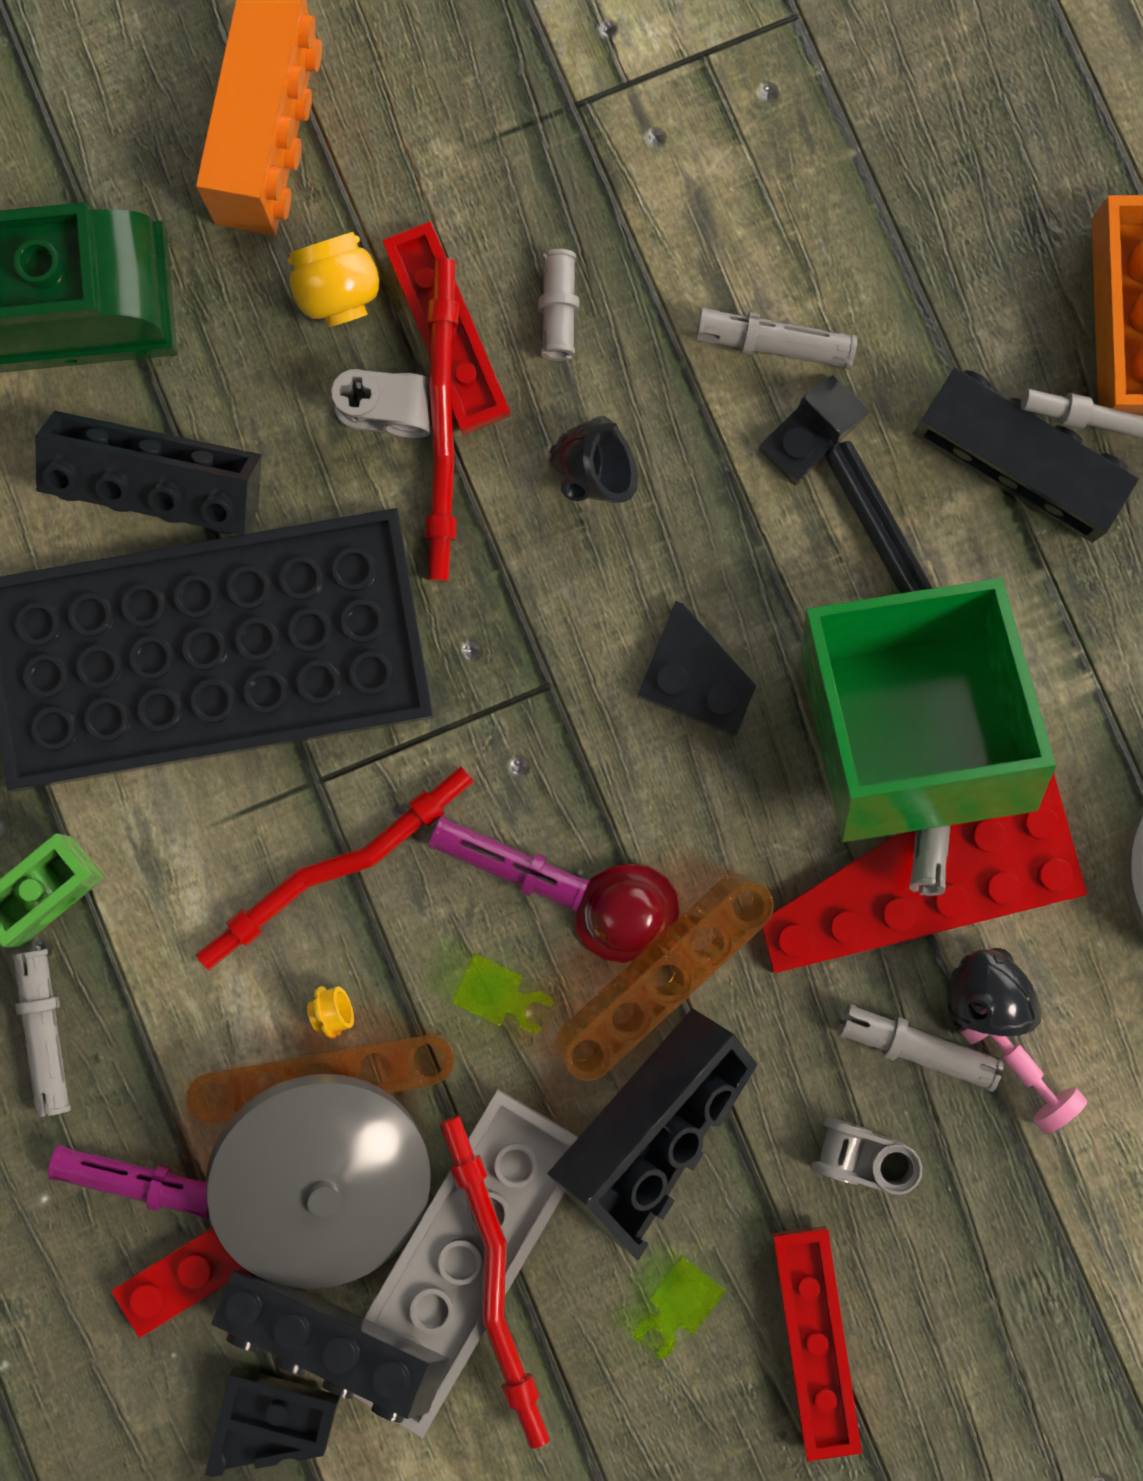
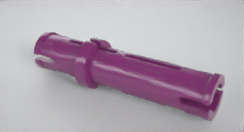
[428,816,590,912]
[48,1145,210,1219]

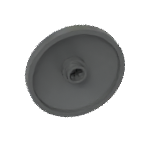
[206,1074,431,1289]

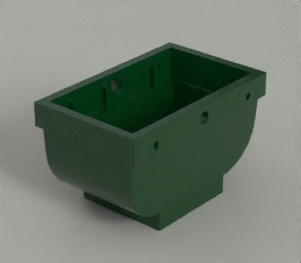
[0,202,178,373]

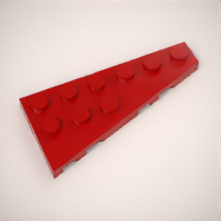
[759,772,1087,974]

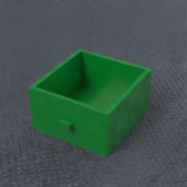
[801,577,1056,842]

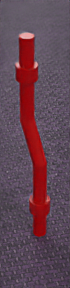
[425,258,459,582]
[195,766,474,971]
[439,1115,550,1449]

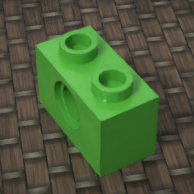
[0,833,106,947]

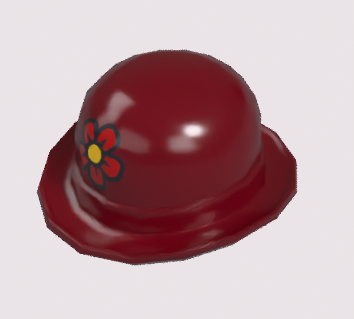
[573,863,680,963]

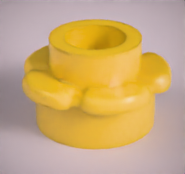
[307,986,354,1039]

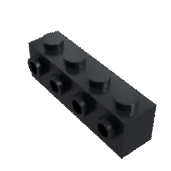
[912,367,1139,543]
[35,410,262,535]
[211,1270,450,1423]

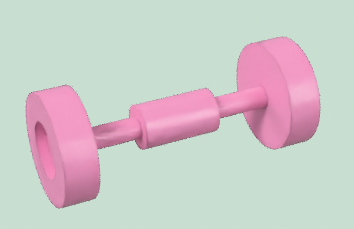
[959,1007,1087,1134]

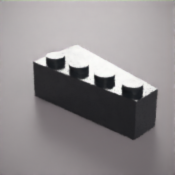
[547,1008,758,1261]

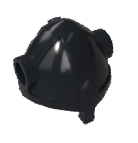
[548,416,638,503]
[947,948,1041,1036]

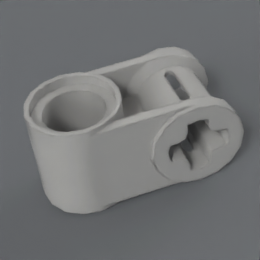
[331,369,431,438]
[810,1116,923,1195]

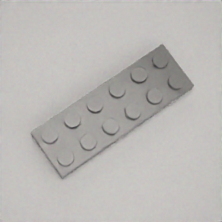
[354,1089,578,1438]

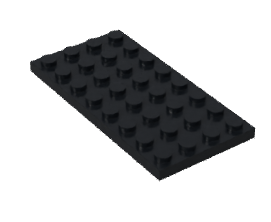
[0,508,434,792]

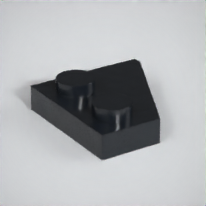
[637,601,756,737]
[205,1366,340,1477]

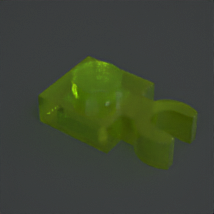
[451,953,554,1033]
[633,1254,726,1360]

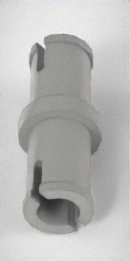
[538,249,580,361]

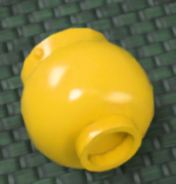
[288,232,379,328]

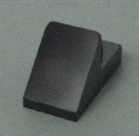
[758,375,870,486]

